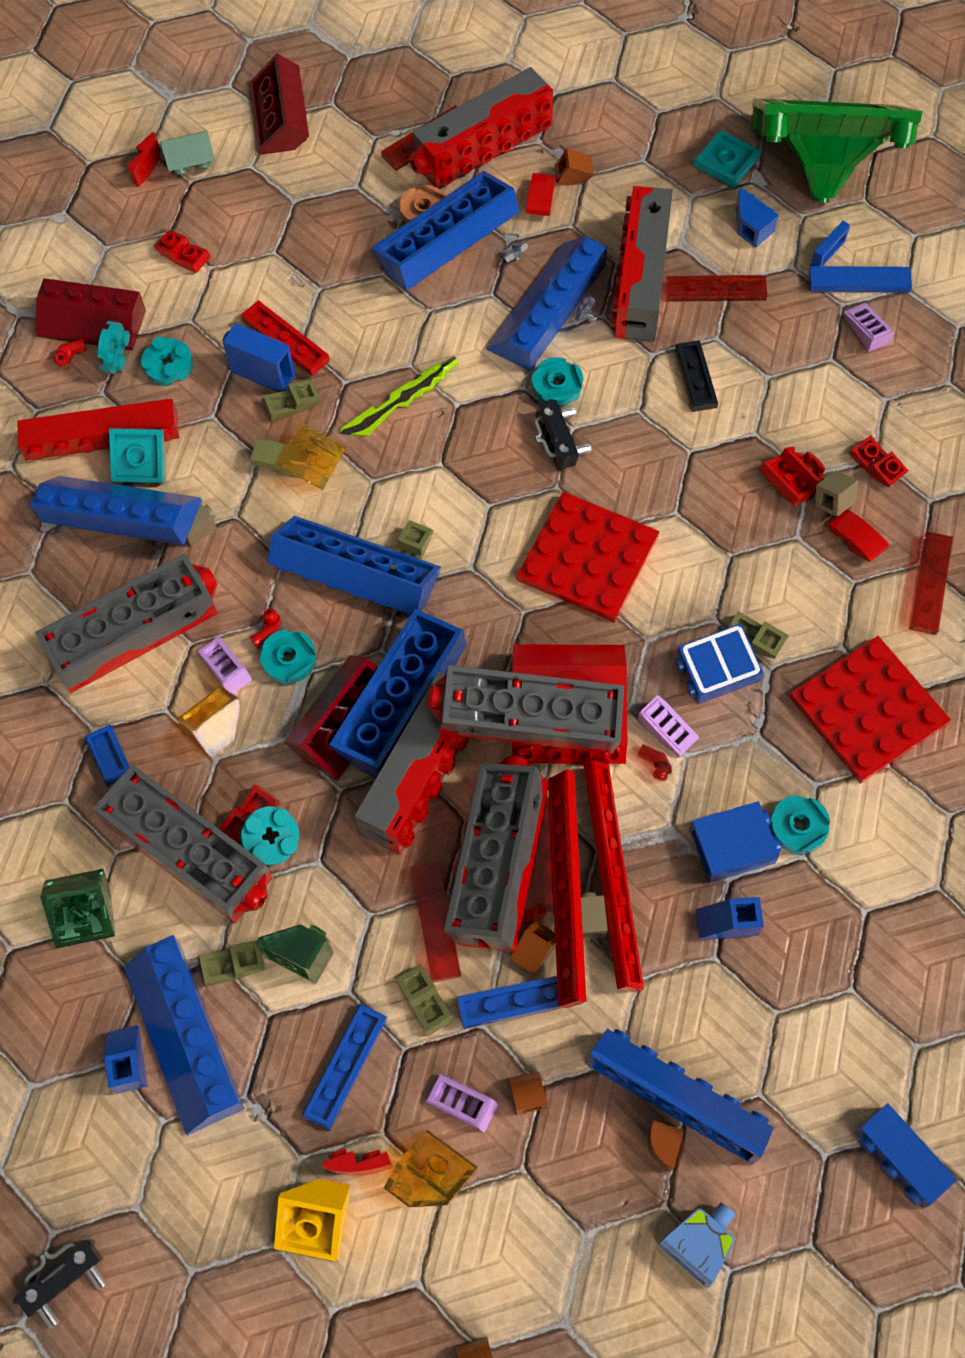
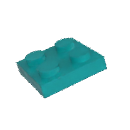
[694,129,761,188]
[109,428,165,483]

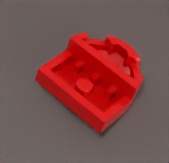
[759,447,825,506]

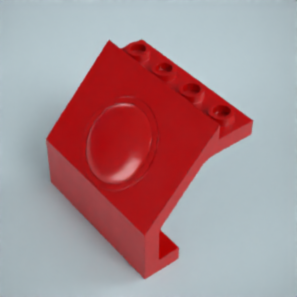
[512,644,628,764]

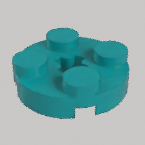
[98,321,130,374]
[141,336,193,386]
[532,357,583,406]
[260,630,317,686]
[770,795,830,855]
[239,806,299,866]

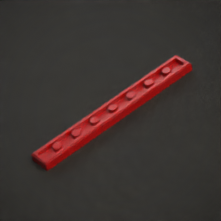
[583,759,644,992]
[548,770,587,1008]

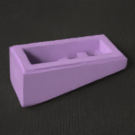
[843,303,894,352]
[197,636,252,695]
[638,695,699,758]
[426,1074,498,1132]

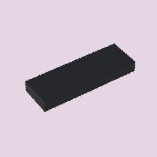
[674,340,718,412]

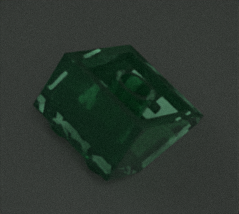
[40,868,115,948]
[255,924,334,984]

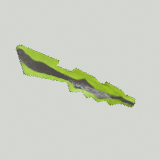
[340,356,459,436]

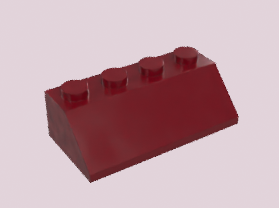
[249,53,309,155]
[36,278,146,351]
[284,655,377,781]

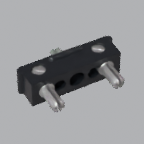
[534,400,591,471]
[13,1239,107,1329]

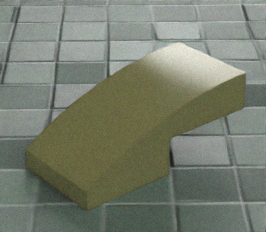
[262,379,321,421]
[250,438,310,479]
[391,520,433,570]
[728,611,789,659]
[198,940,265,987]
[396,964,454,1036]

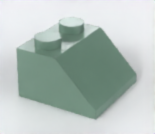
[161,130,215,175]

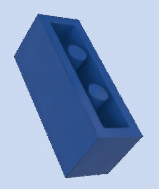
[855,1103,957,1209]

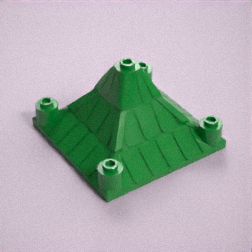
[751,98,922,203]

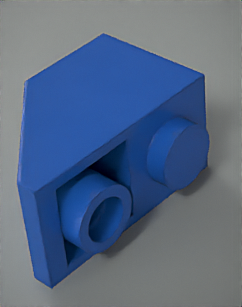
[735,188,779,248]
[696,897,764,940]
[104,1025,148,1094]

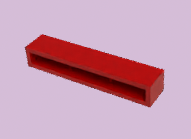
[17,398,180,460]

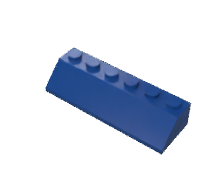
[371,171,519,290]
[487,236,607,371]
[29,476,202,546]
[267,515,441,615]
[329,608,467,778]
[124,935,245,1136]
[588,1028,774,1165]

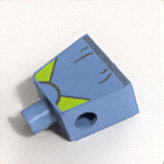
[658,1202,736,1288]

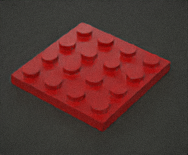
[517,491,660,623]
[789,636,951,784]

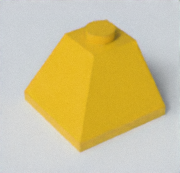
[274,1179,351,1262]

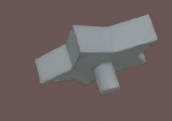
[500,242,528,262]

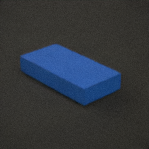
[810,221,850,266]
[84,724,130,787]

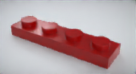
[241,300,330,376]

